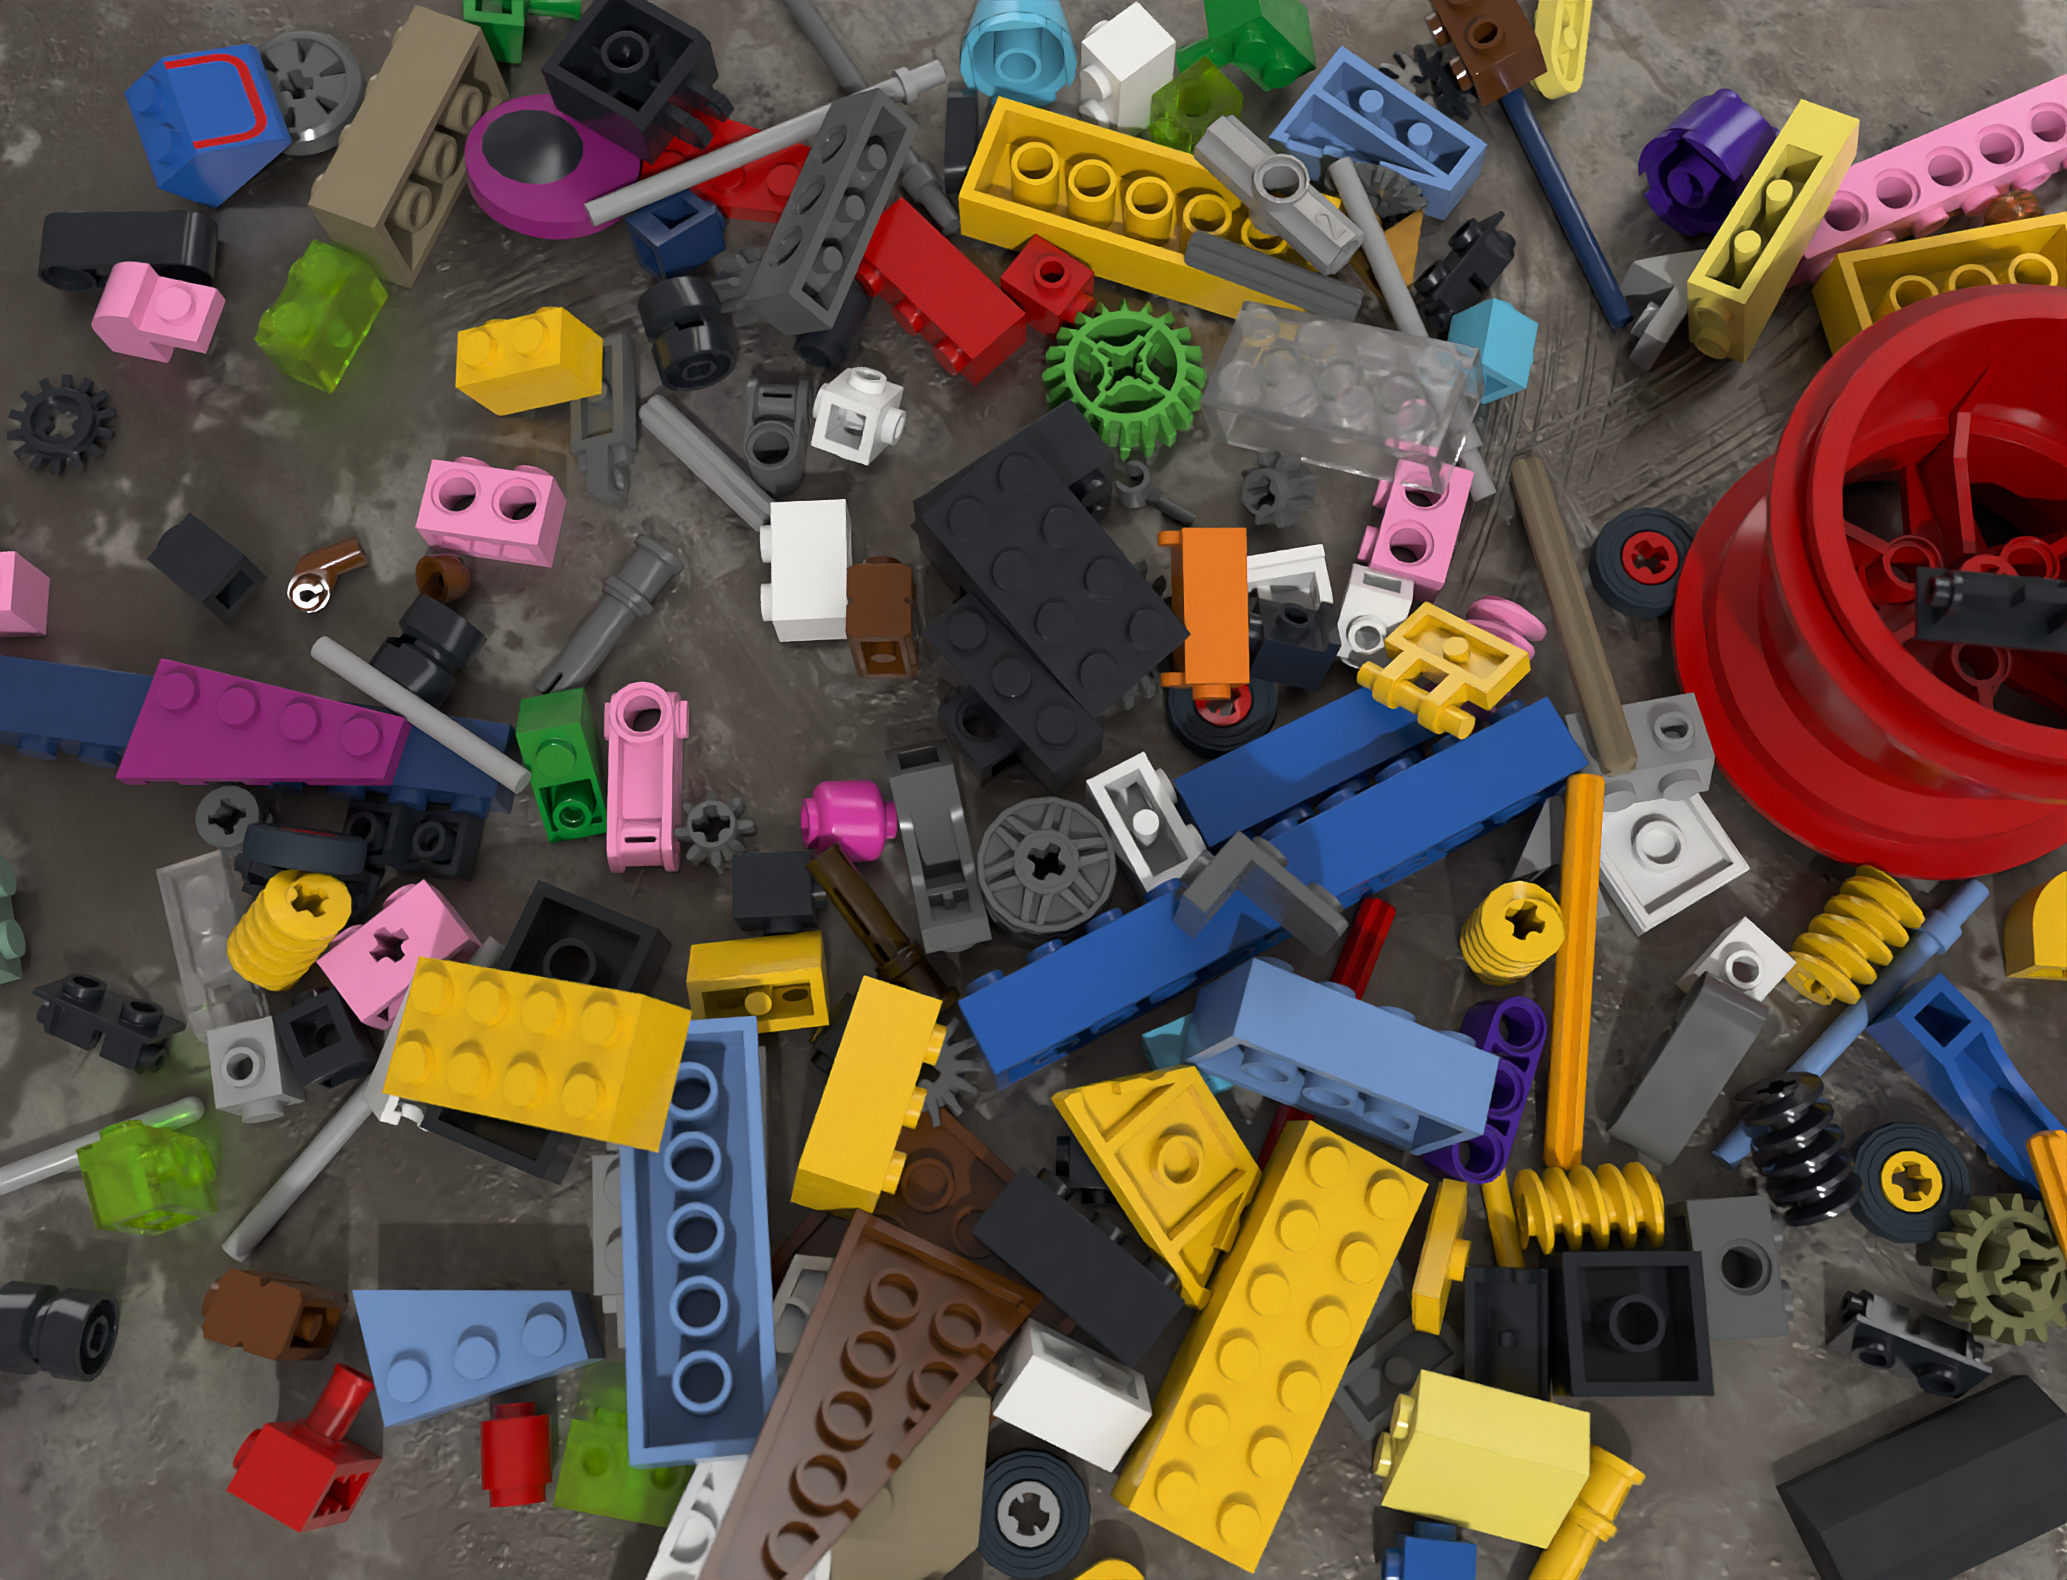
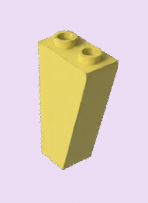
[1687,99,1860,364]

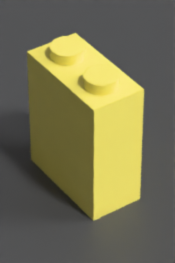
[1373,1369,1590,1549]

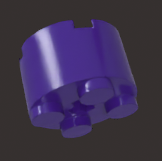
[1638,88,1781,238]

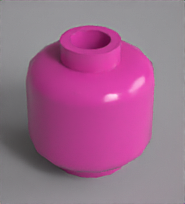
[800,780,897,863]

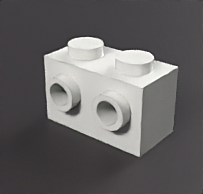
[1079,1,1176,137]
[760,499,852,642]
[1085,752,1207,906]

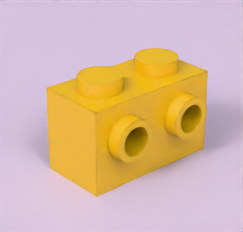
[455,307,603,416]
[686,930,830,1033]

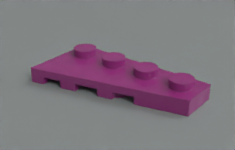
[115,658,412,785]

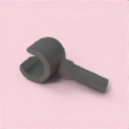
[1115,460,1197,528]

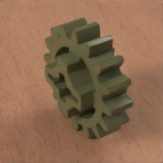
[1932,1193,2067,1346]

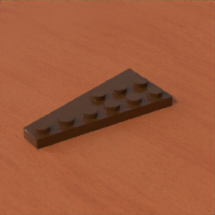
[696,1208,1044,1580]

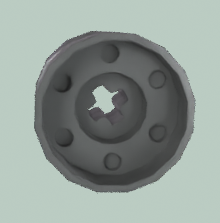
[977,796,1117,951]

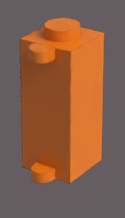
[1157,528,1250,700]

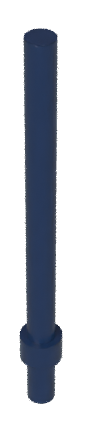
[1500,87,1634,330]

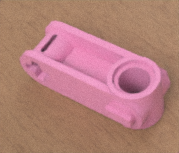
[604,681,689,873]

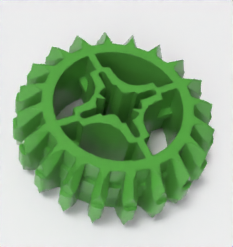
[1043,297,1207,462]

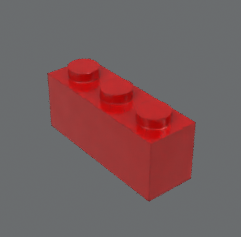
[854,197,1026,387]

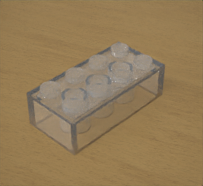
[1200,300,1486,495]

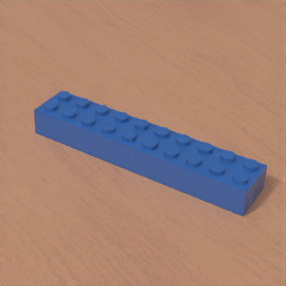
[958,696,1589,1091]

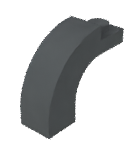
[884,738,992,954]

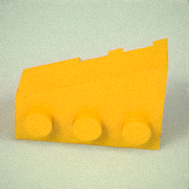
[790,975,948,1221]

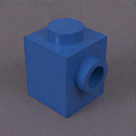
[1381,1520,1477,1580]

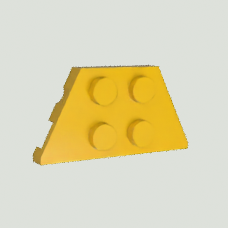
[1051,1064,1263,1311]

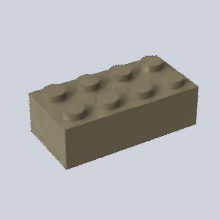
[308,5,510,289]

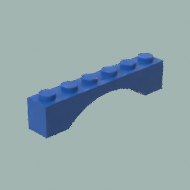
[1865,972,2067,1216]

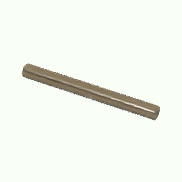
[1510,456,1638,777]

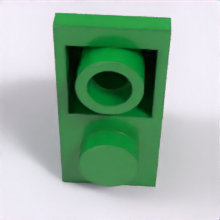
[515,687,608,844]

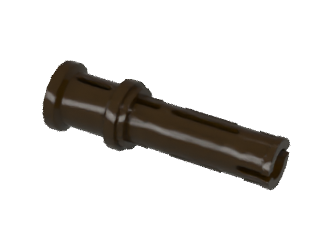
[804,841,961,1015]

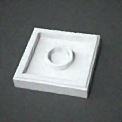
[1599,793,1750,937]

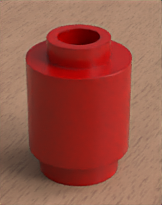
[480,1401,553,1508]

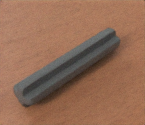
[1184,230,1363,324]

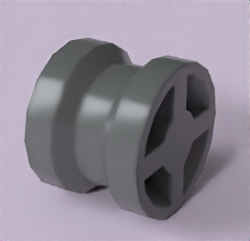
[195,786,277,858]

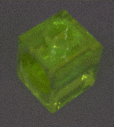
[1149,56,1244,155]

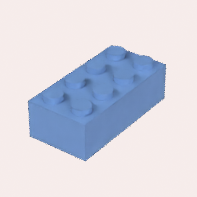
[1180,956,1500,1156]

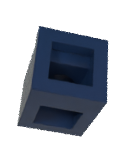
[625,189,726,283]

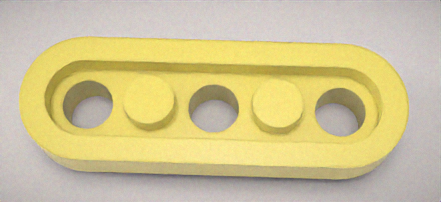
[1530,0,1592,100]

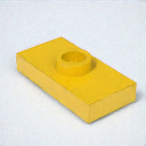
[1412,1178,1471,1335]

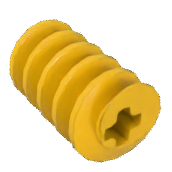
[1784,865,1925,1005]
[226,869,351,991]
[1459,881,1566,986]
[1512,1162,1665,1255]

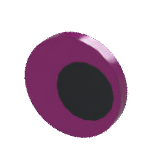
[464,94,640,239]

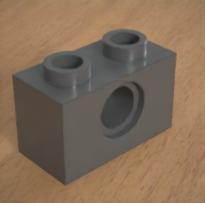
[1667,1195,1794,1341]

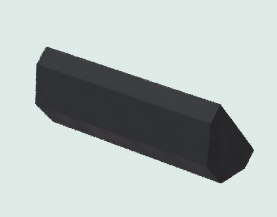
[1776,1375,2067,1580]

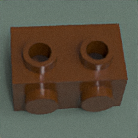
[1424,0,1548,107]

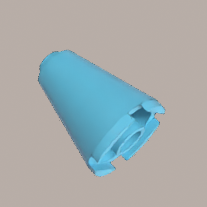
[960,0,1077,108]

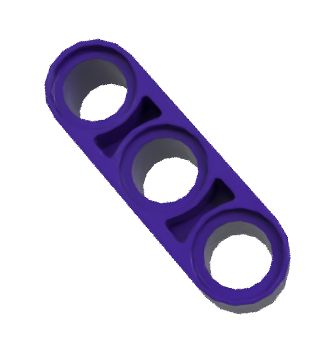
[1422,996,1547,1184]

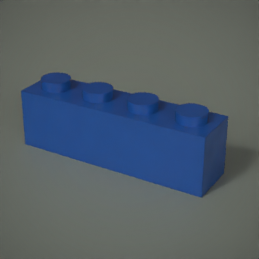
[1172,687,1437,856]

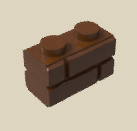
[846,556,919,678]
[201,1268,348,1361]

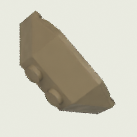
[831,1379,991,1580]

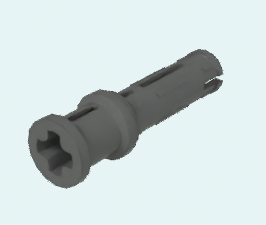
[534,534,684,695]

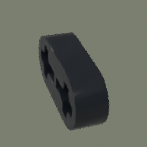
[944,88,979,194]

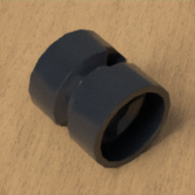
[637,276,737,392]
[368,593,487,710]
[0,1280,120,1382]

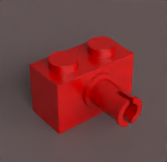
[226,1363,383,1533]

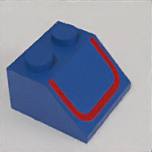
[124,44,293,209]

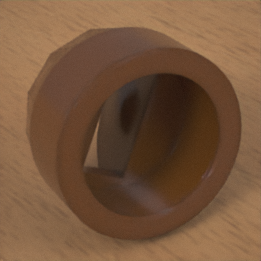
[416,553,472,604]

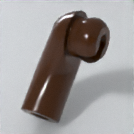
[288,536,368,613]

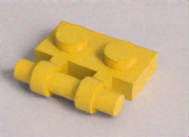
[1357,601,1531,740]

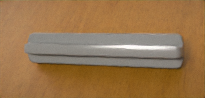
[638,395,776,532]

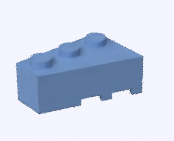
[1268,46,1487,220]
[352,1290,606,1427]

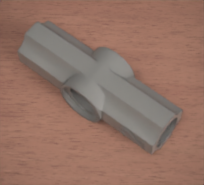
[1194,114,1365,276]

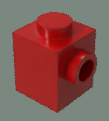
[1000,234,1096,343]

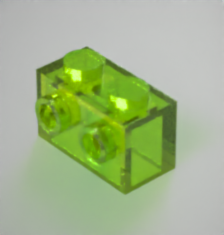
[254,238,388,394]
[76,1120,218,1237]
[553,1407,698,1528]

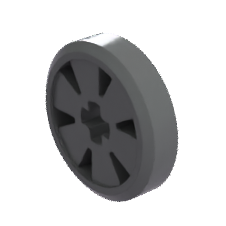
[257,31,367,155]

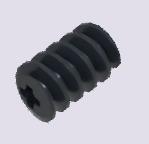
[1734,1072,1865,1227]

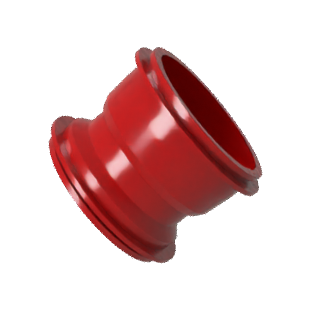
[1671,283,2067,881]

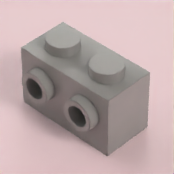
[1564,692,1715,812]

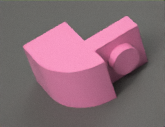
[91,262,226,363]

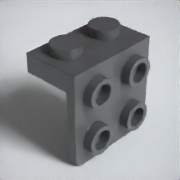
[1173,830,1349,957]

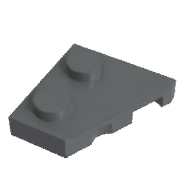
[1332,1257,1464,1442]

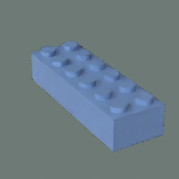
[619,1016,778,1470]

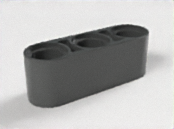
[1605,971,1769,1167]

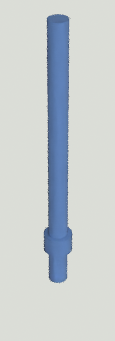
[1711,878,1990,1171]

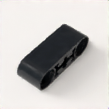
[38,210,219,292]

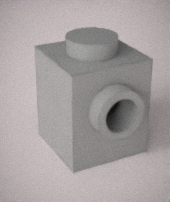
[206,1016,306,1123]

